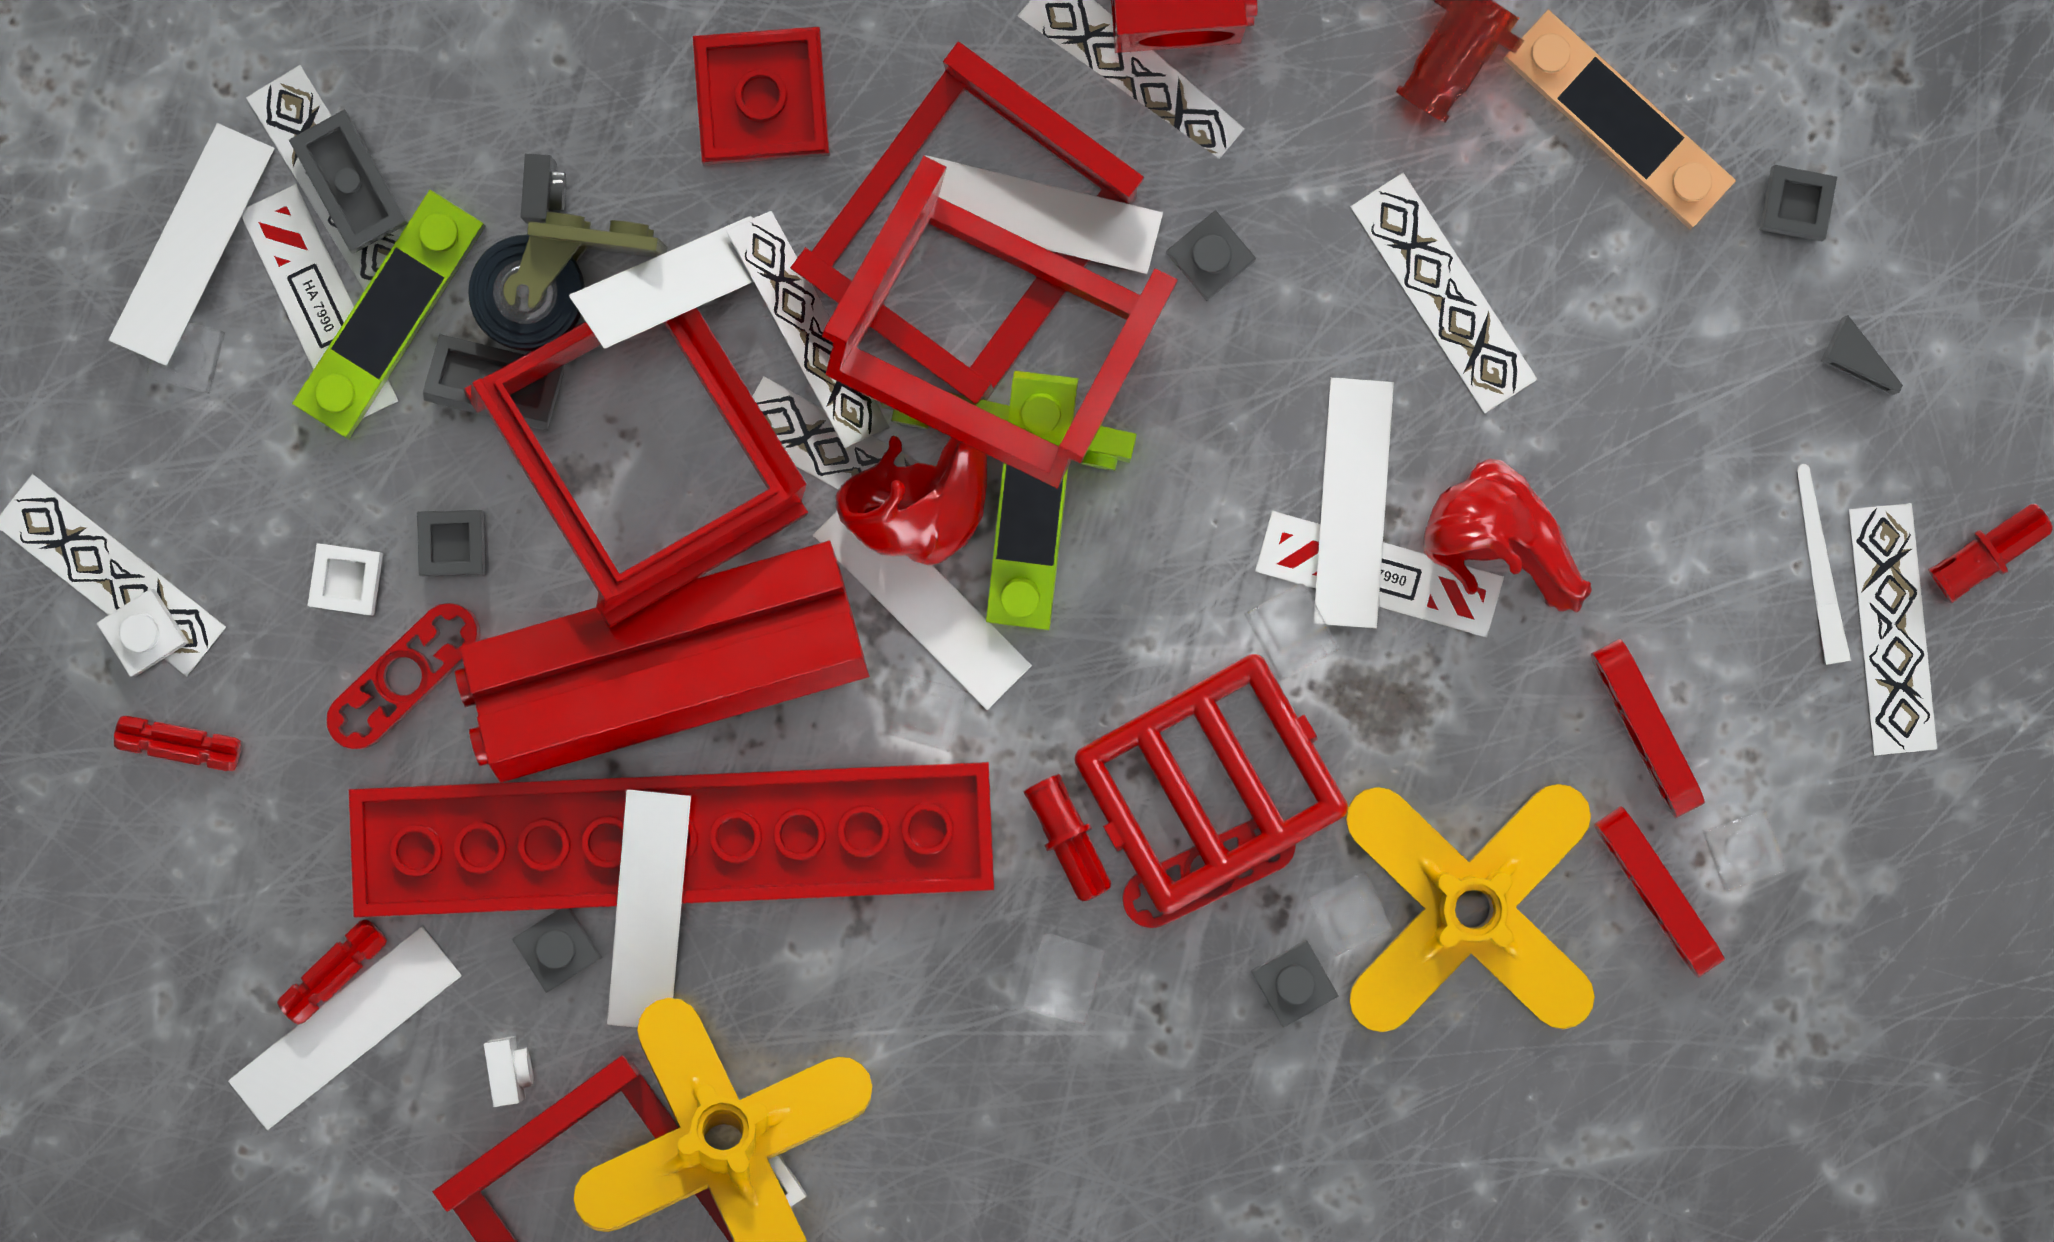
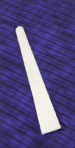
[1797,464,1851,665]

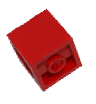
[1111,0,1258,53]

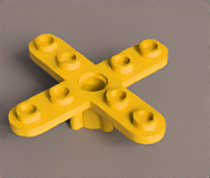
[1345,784,1595,1032]
[573,998,872,1242]

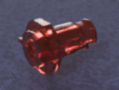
[1395,0,1525,123]

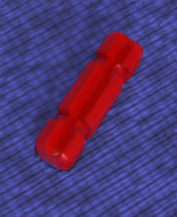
[114,716,241,771]
[277,919,387,1025]

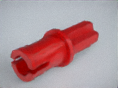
[1928,503,2053,603]
[1023,774,1111,902]

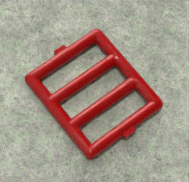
[1074,654,1348,914]

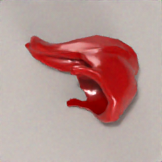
[835,435,987,565]
[1423,459,1592,612]

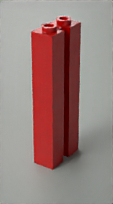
[455,540,870,783]

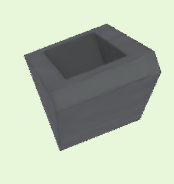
[1821,315,1903,395]

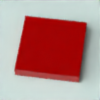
[693,27,830,165]

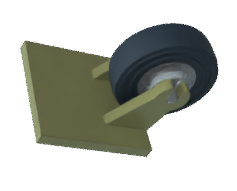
[468,212,668,351]

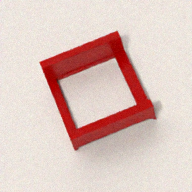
[790,41,1144,405]
[822,156,1178,489]
[464,308,808,628]
[432,1055,734,1242]

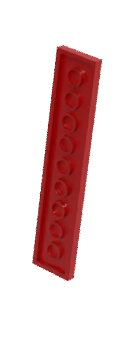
[349,762,994,917]

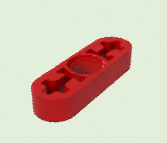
[327,603,480,749]
[1591,639,1705,818]
[1594,806,1725,978]
[1122,818,1296,928]

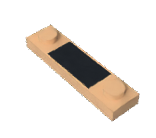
[1503,9,1736,230]

